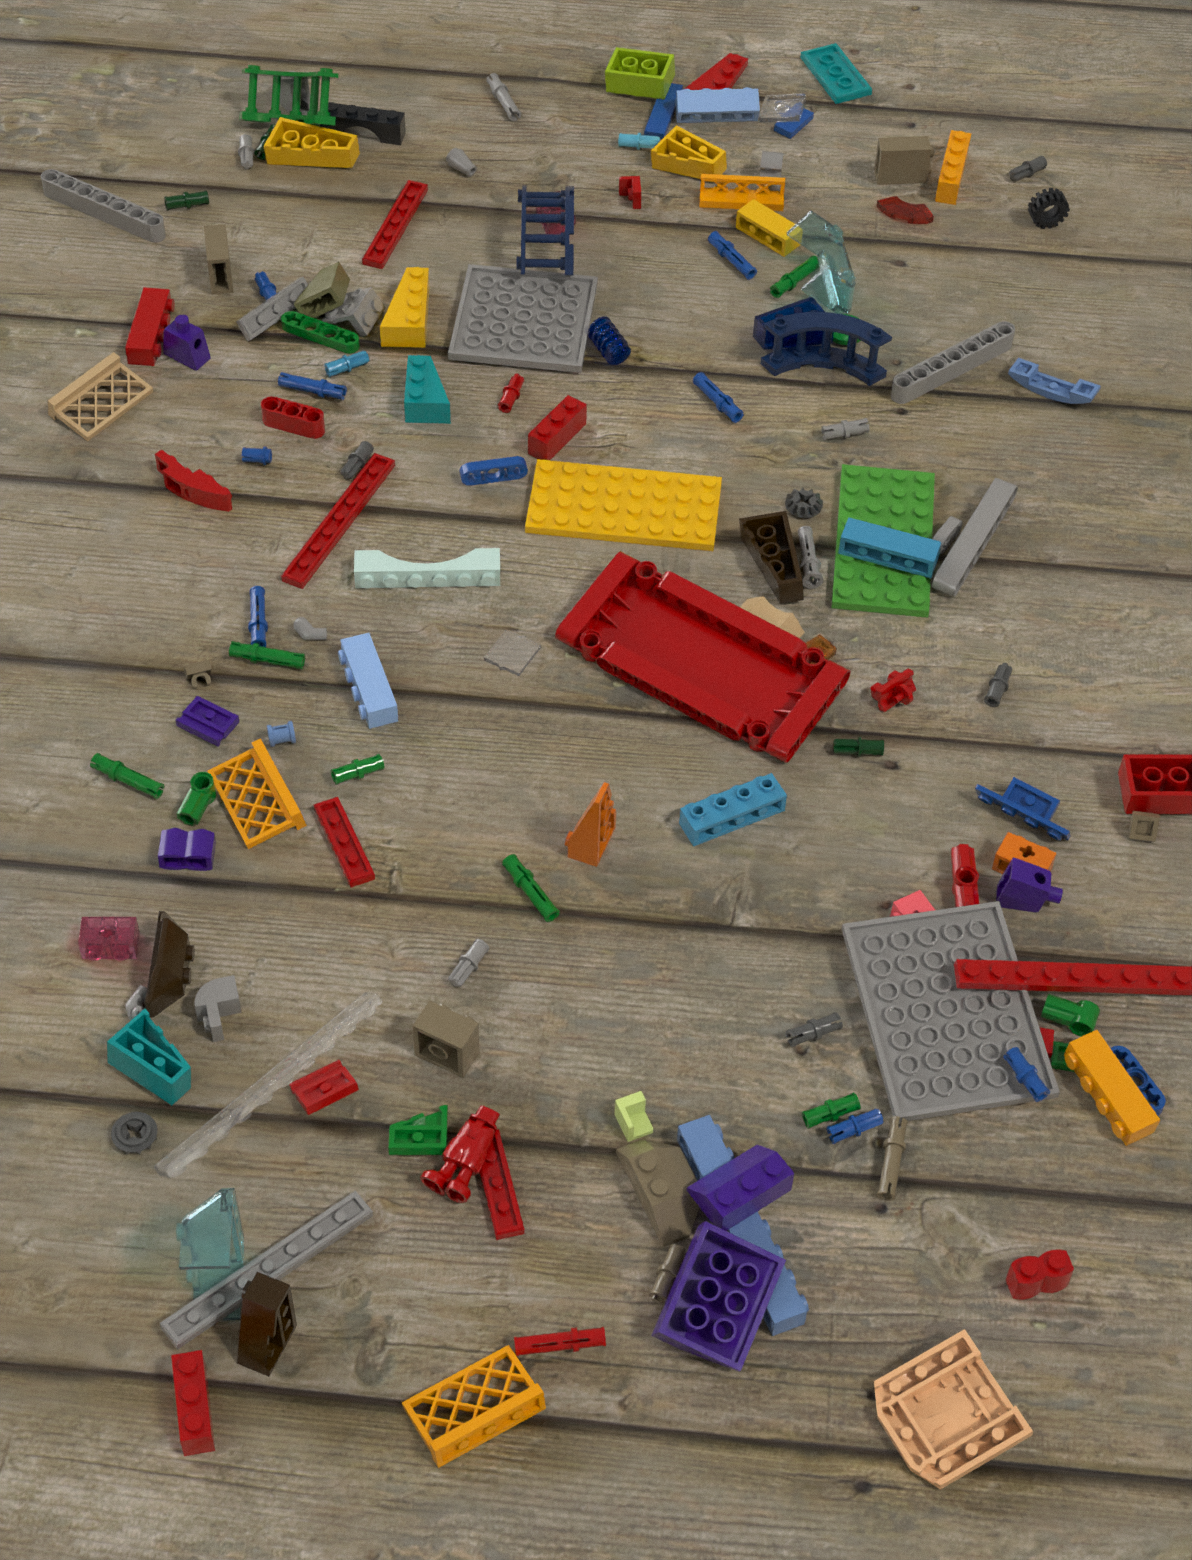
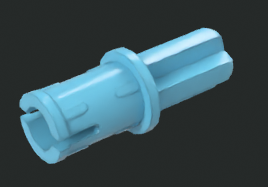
[618,133,660,150]

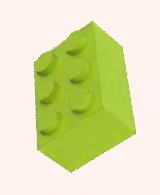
[605,47,675,99]

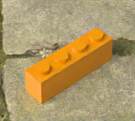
[935,130,972,205]
[1064,1030,1160,1146]

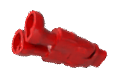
[420,1105,500,1203]

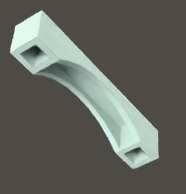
[354,548,500,588]

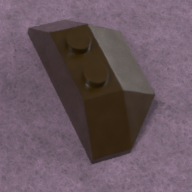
[145,911,195,1018]

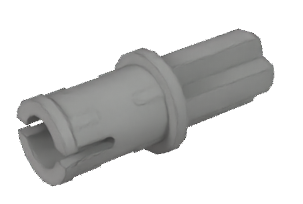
[238,134,255,170]
[448,939,489,987]

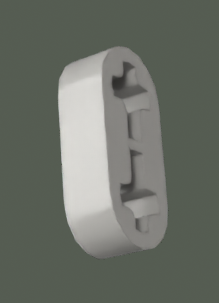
[933,516,963,554]

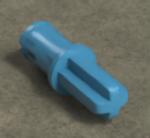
[324,351,370,377]

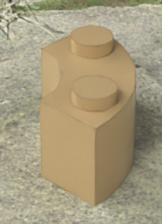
[740,596,805,638]

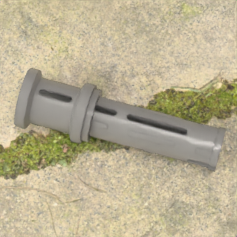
[798,526,823,589]

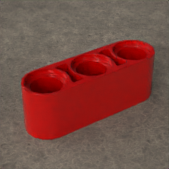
[261,396,325,439]

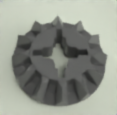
[785,487,823,518]
[111,1112,158,1155]

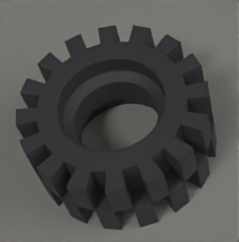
[1028,188,1070,229]

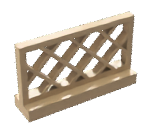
[48,352,153,442]

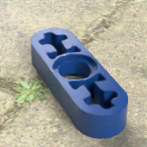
[459,456,528,486]
[1111,1046,1166,1116]

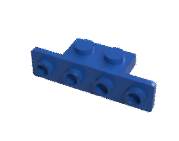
[975,777,1071,841]

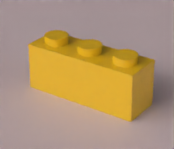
[736,199,803,257]

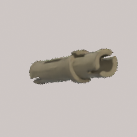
[877,1116,908,1201]

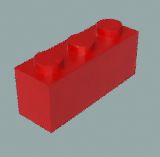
[528,395,587,460]
[171,1350,215,1456]

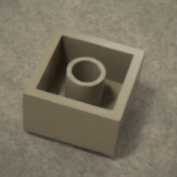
[413,1000,480,1078]

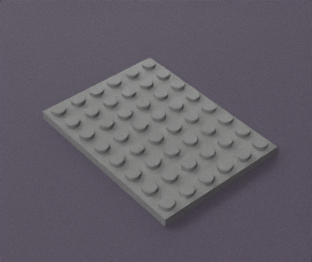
[842,901,1060,1122]

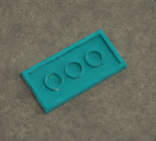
[800,43,872,104]

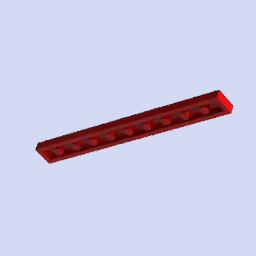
[954,959,1192,996]

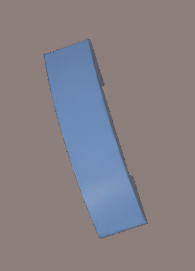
[1008,358,1101,404]

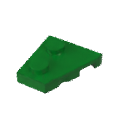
[388,1105,448,1155]

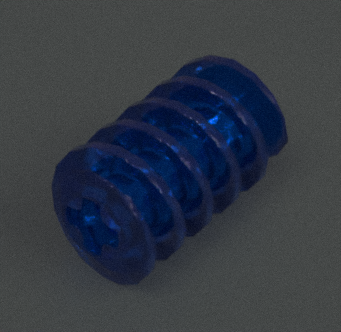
[588,316,631,365]

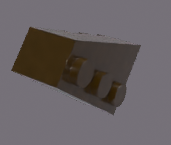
[237,1272,297,1377]

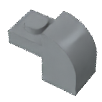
[758,151,783,191]
[194,975,242,1042]

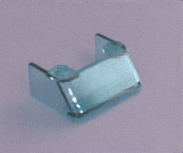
[786,210,856,314]
[176,1188,244,1321]

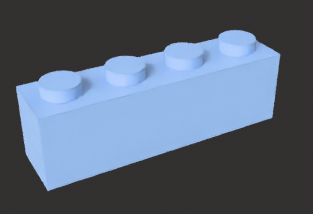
[675,87,760,123]
[338,633,398,729]

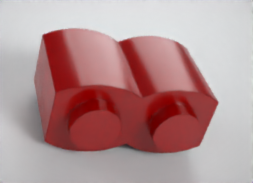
[1006,1249,1074,1300]

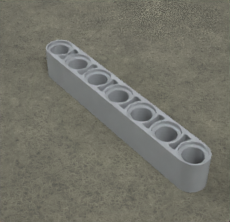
[41,169,166,243]
[891,321,1015,404]
[932,478,1018,597]

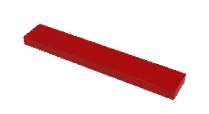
[362,180,428,269]

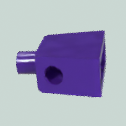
[163,315,211,371]
[995,857,1063,913]

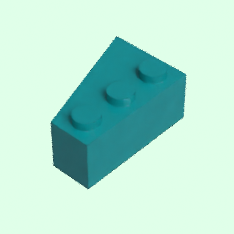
[404,355,451,424]
[107,1008,191,1105]

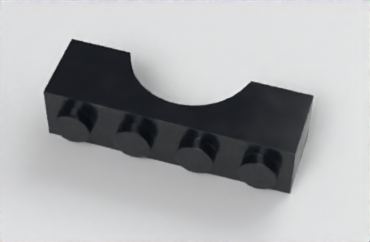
[320,102,406,145]

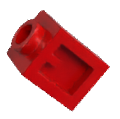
[619,176,641,209]

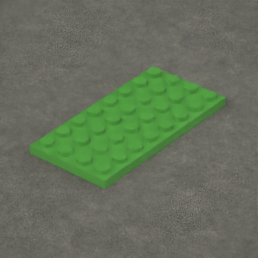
[831,464,935,618]

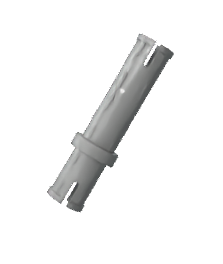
[486,73,521,121]

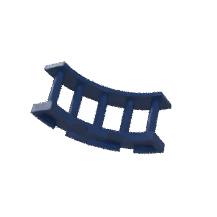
[516,185,574,275]
[760,312,892,386]

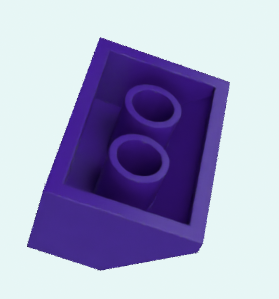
[686,1145,794,1231]

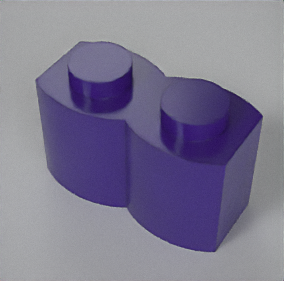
[158,828,216,871]

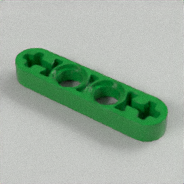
[281,311,360,354]

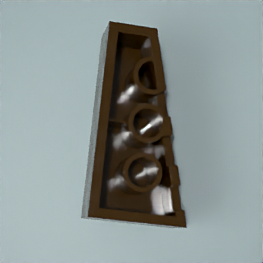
[739,511,804,604]

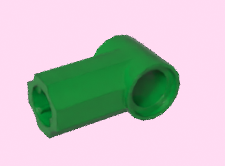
[176,772,217,826]
[1041,994,1100,1037]

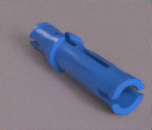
[708,231,757,280]
[278,372,347,400]
[693,372,744,423]
[248,586,268,647]

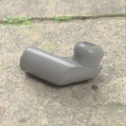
[293,617,327,640]
[125,985,147,1021]

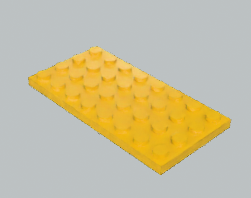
[525,459,722,551]

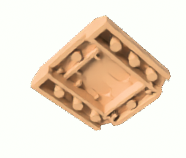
[874,1329,1033,1490]

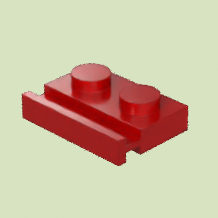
[289,1060,359,1115]

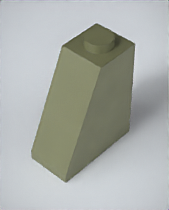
[294,262,350,318]

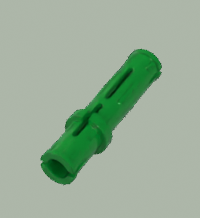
[770,255,821,298]
[229,641,306,670]
[90,753,165,799]
[502,854,560,922]

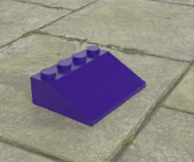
[651,1221,786,1372]

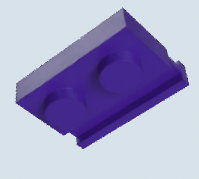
[176,696,239,747]

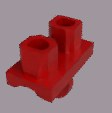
[870,668,916,712]

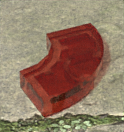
[877,196,934,224]

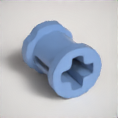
[267,721,296,747]

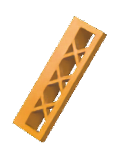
[699,174,785,212]

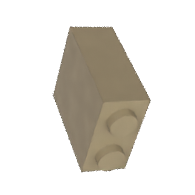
[874,136,934,185]
[204,224,234,295]

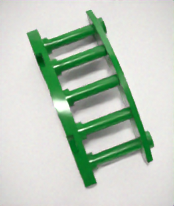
[239,65,338,126]

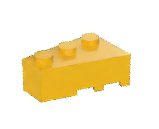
[651,125,727,179]

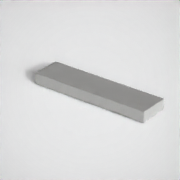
[236,277,308,341]

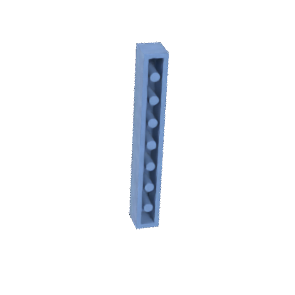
[677,1115,809,1336]

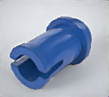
[242,446,272,465]

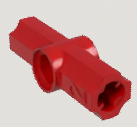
[951,844,979,907]

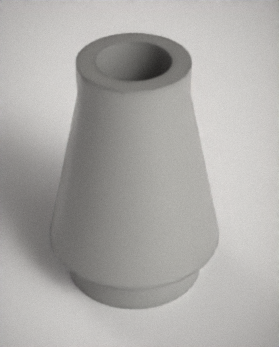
[446,148,477,177]

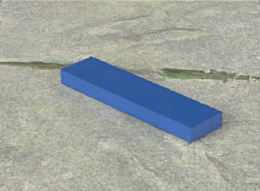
[644,83,683,140]

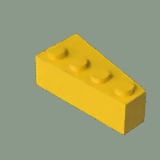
[264,117,360,168]
[380,267,430,348]

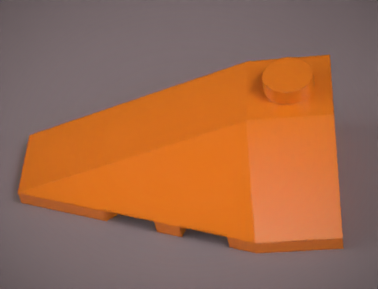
[565,782,616,867]

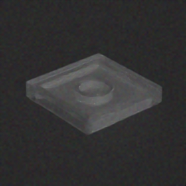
[759,93,806,123]

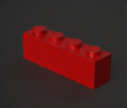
[125,287,175,366]

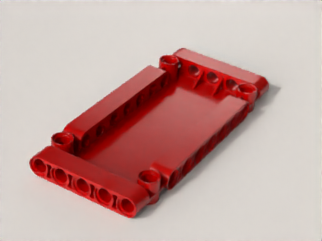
[555,551,851,763]

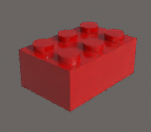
[1118,754,1192,814]

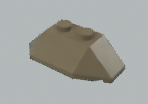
[616,1140,700,1247]

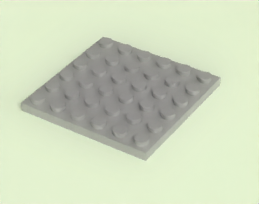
[448,264,598,373]

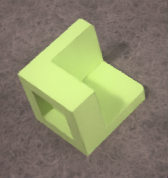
[614,1091,653,1142]

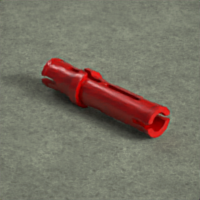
[514,1327,606,1356]

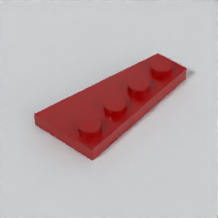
[684,53,748,90]

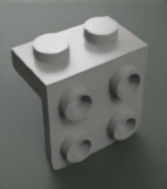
[322,287,385,337]

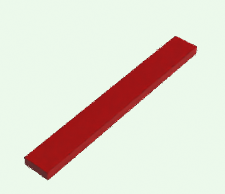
[281,453,395,589]

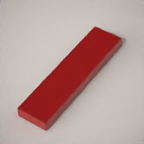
[313,797,375,888]
[479,1129,525,1240]

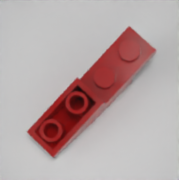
[155,450,232,512]

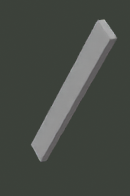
[160,1190,373,1350]

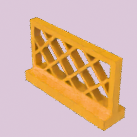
[207,738,307,849]
[402,1345,546,1468]

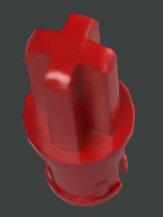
[498,373,524,413]

